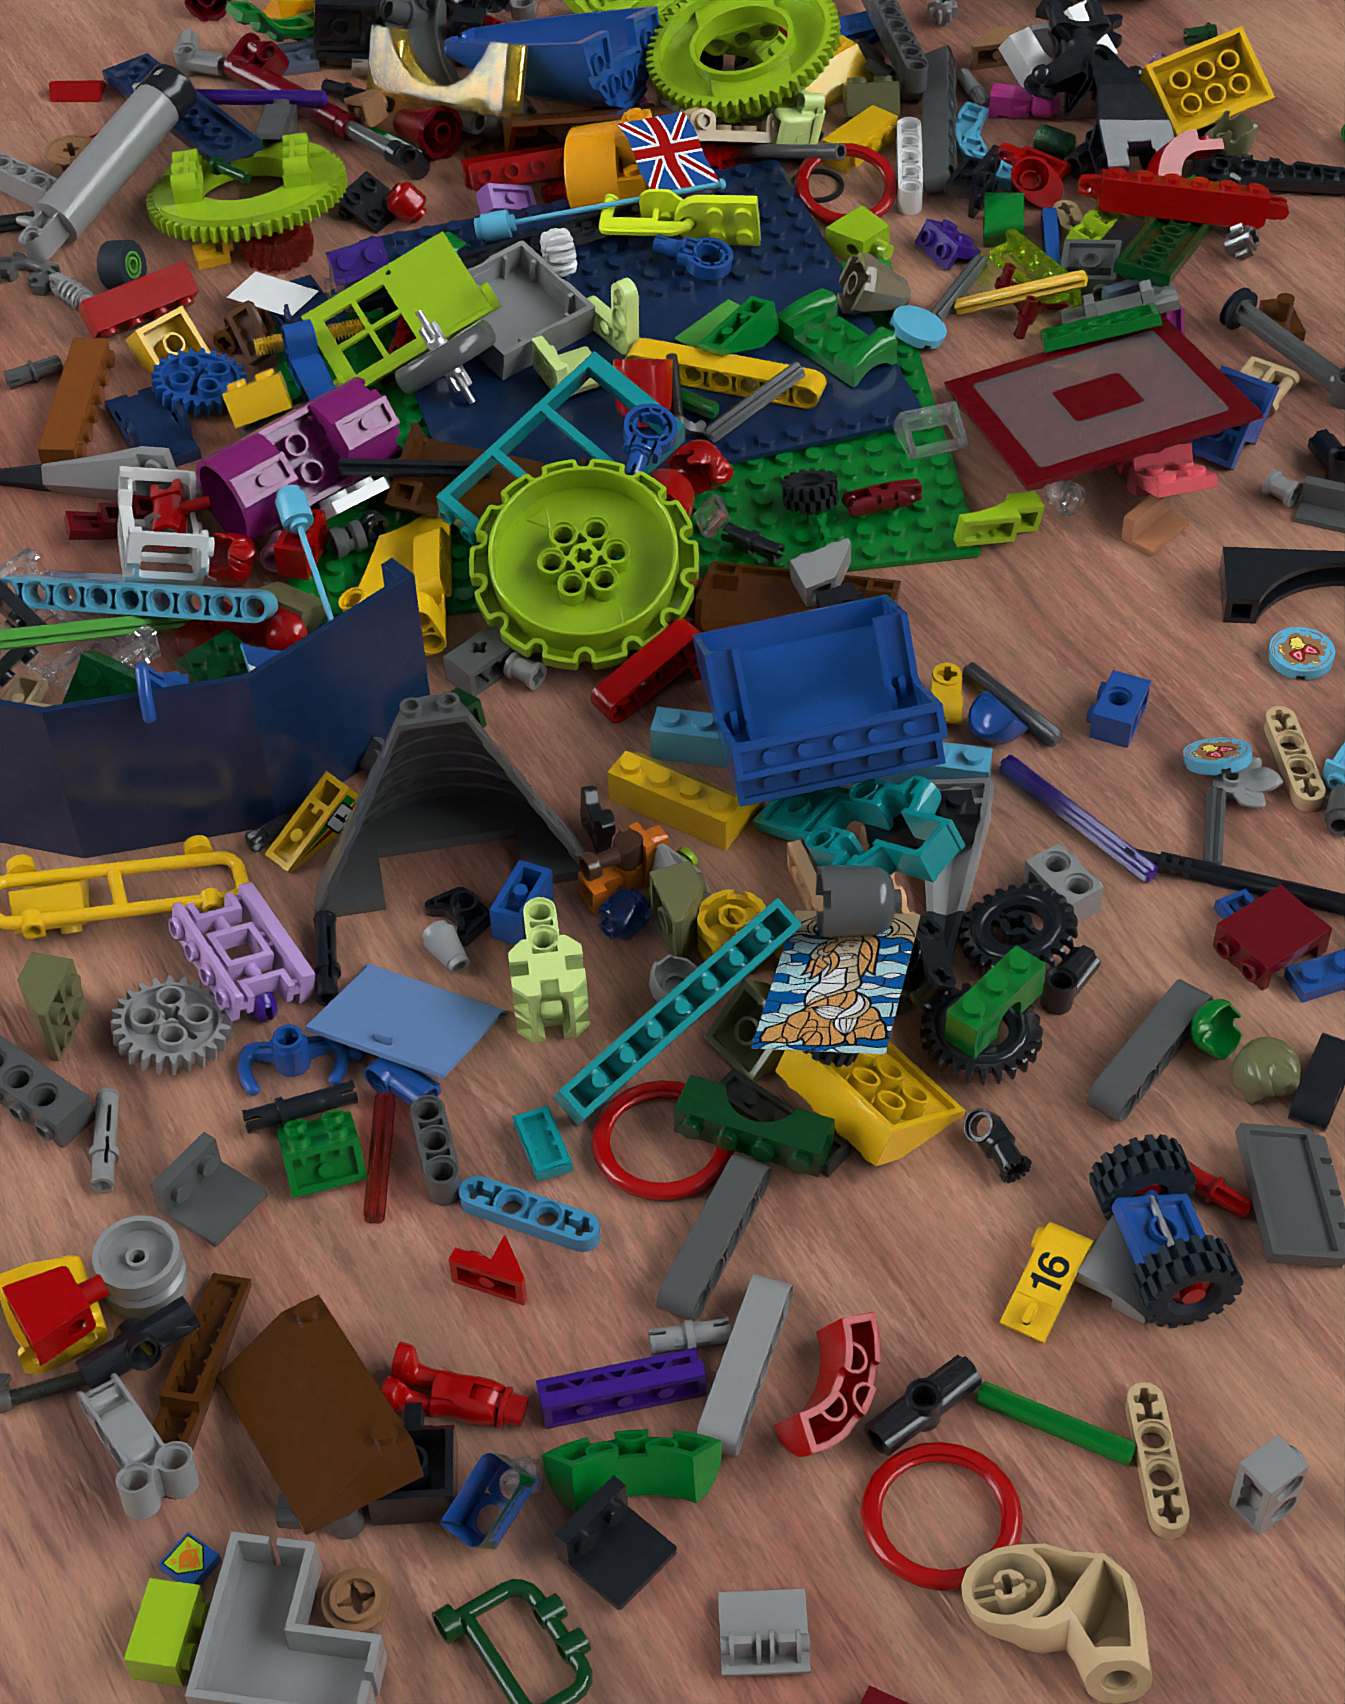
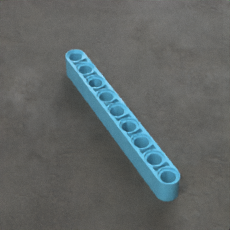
[0,574,278,623]

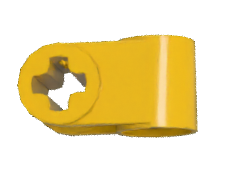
[930,662,963,725]

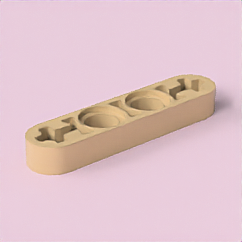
[1264,706,1326,812]
[1125,1382,1190,1540]

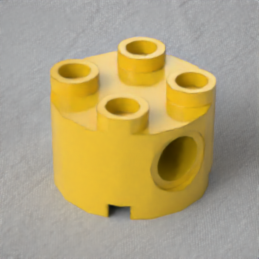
[697,889,766,961]

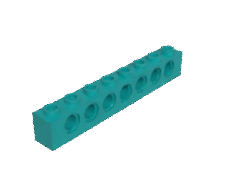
[553,898,802,1126]

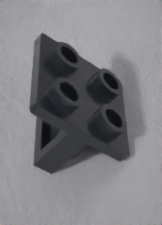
[944,145,1001,219]

